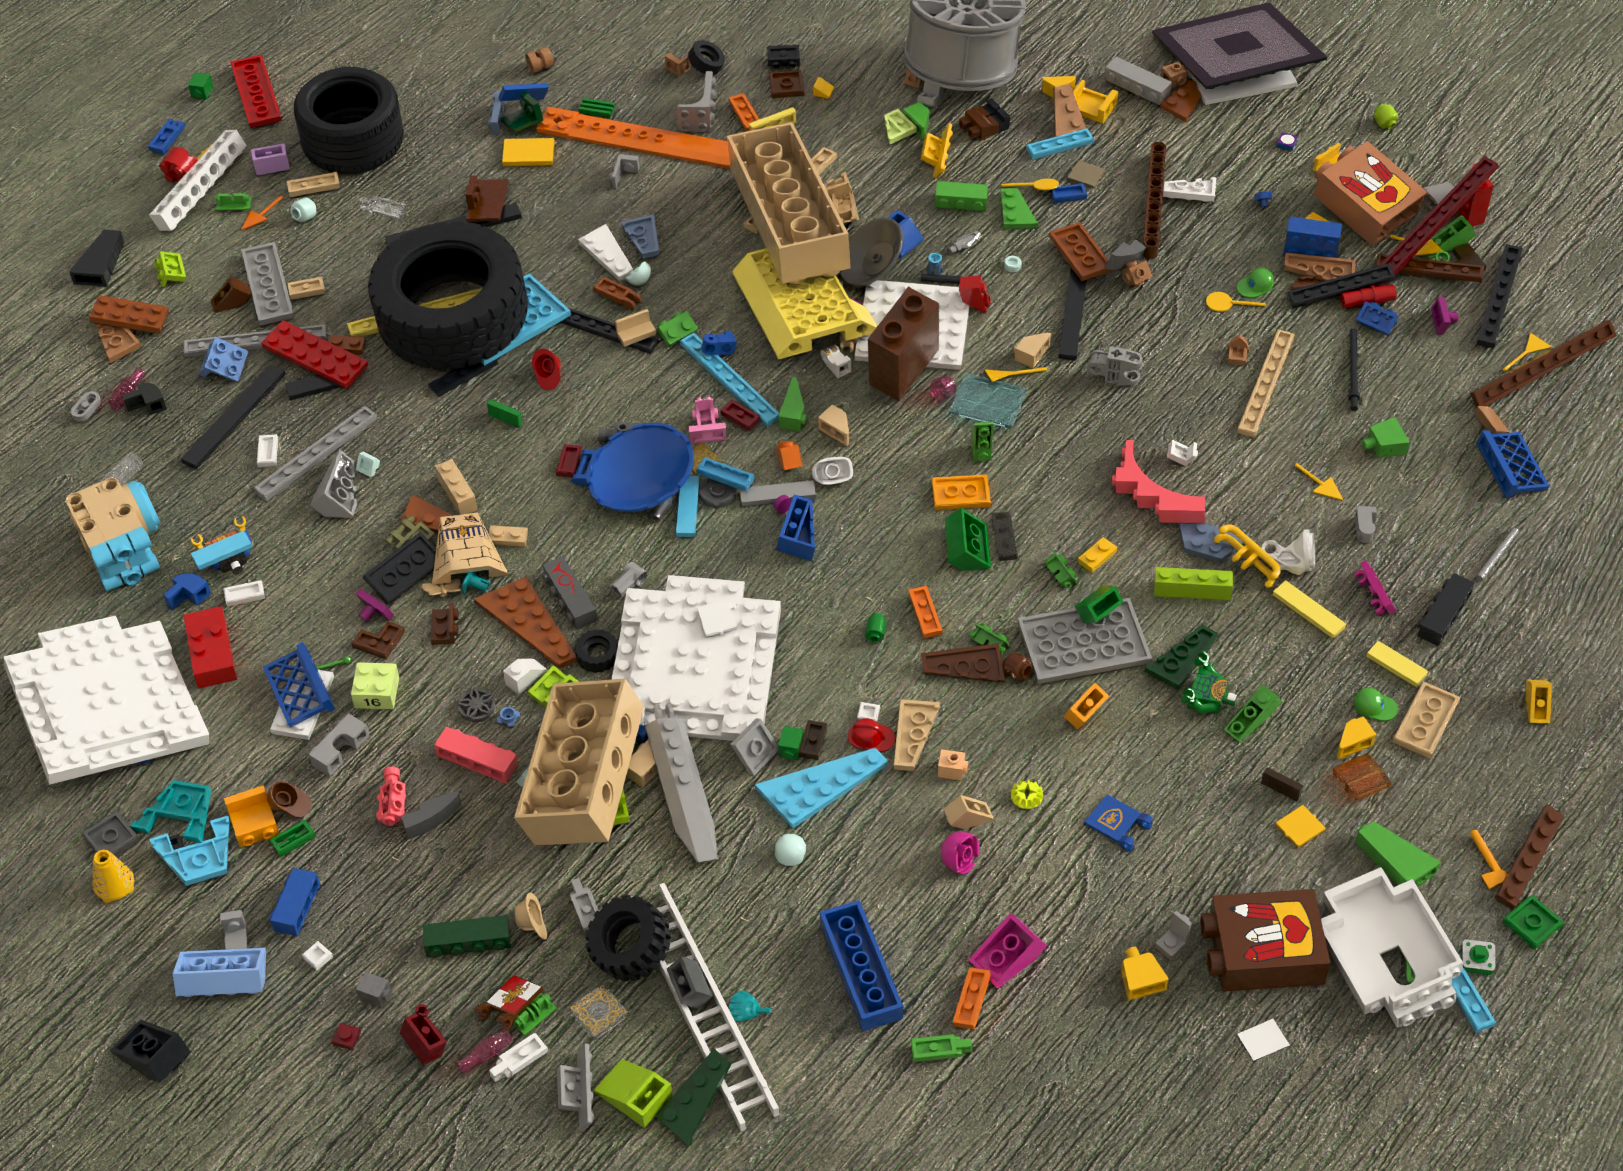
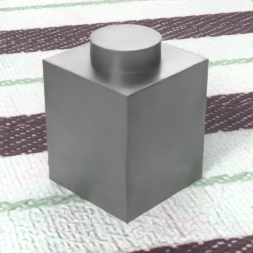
[356,972,392,1008]

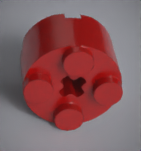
[159,147,198,182]

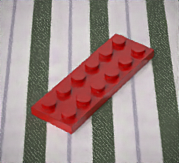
[230,54,282,128]
[261,320,369,389]

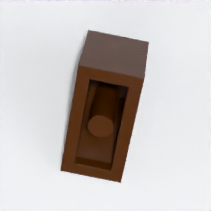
[211,276,251,313]

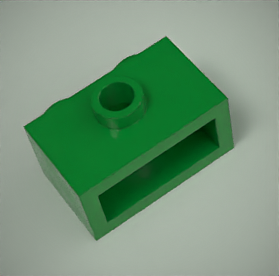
[1075,585,1124,623]

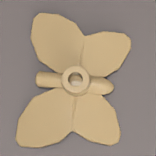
[422,579,461,597]

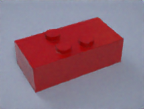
[183,606,237,689]

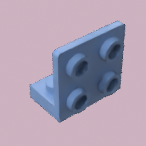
[199,337,248,382]

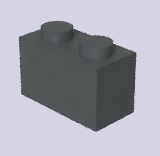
[667,956,712,1008]

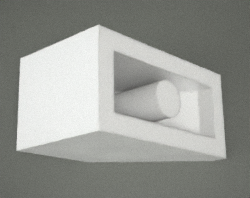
[503,659,547,695]

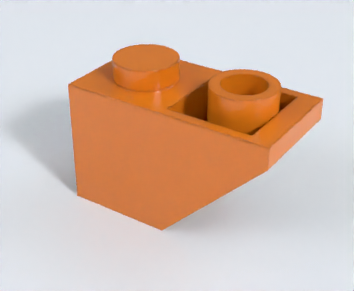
[775,440,802,470]

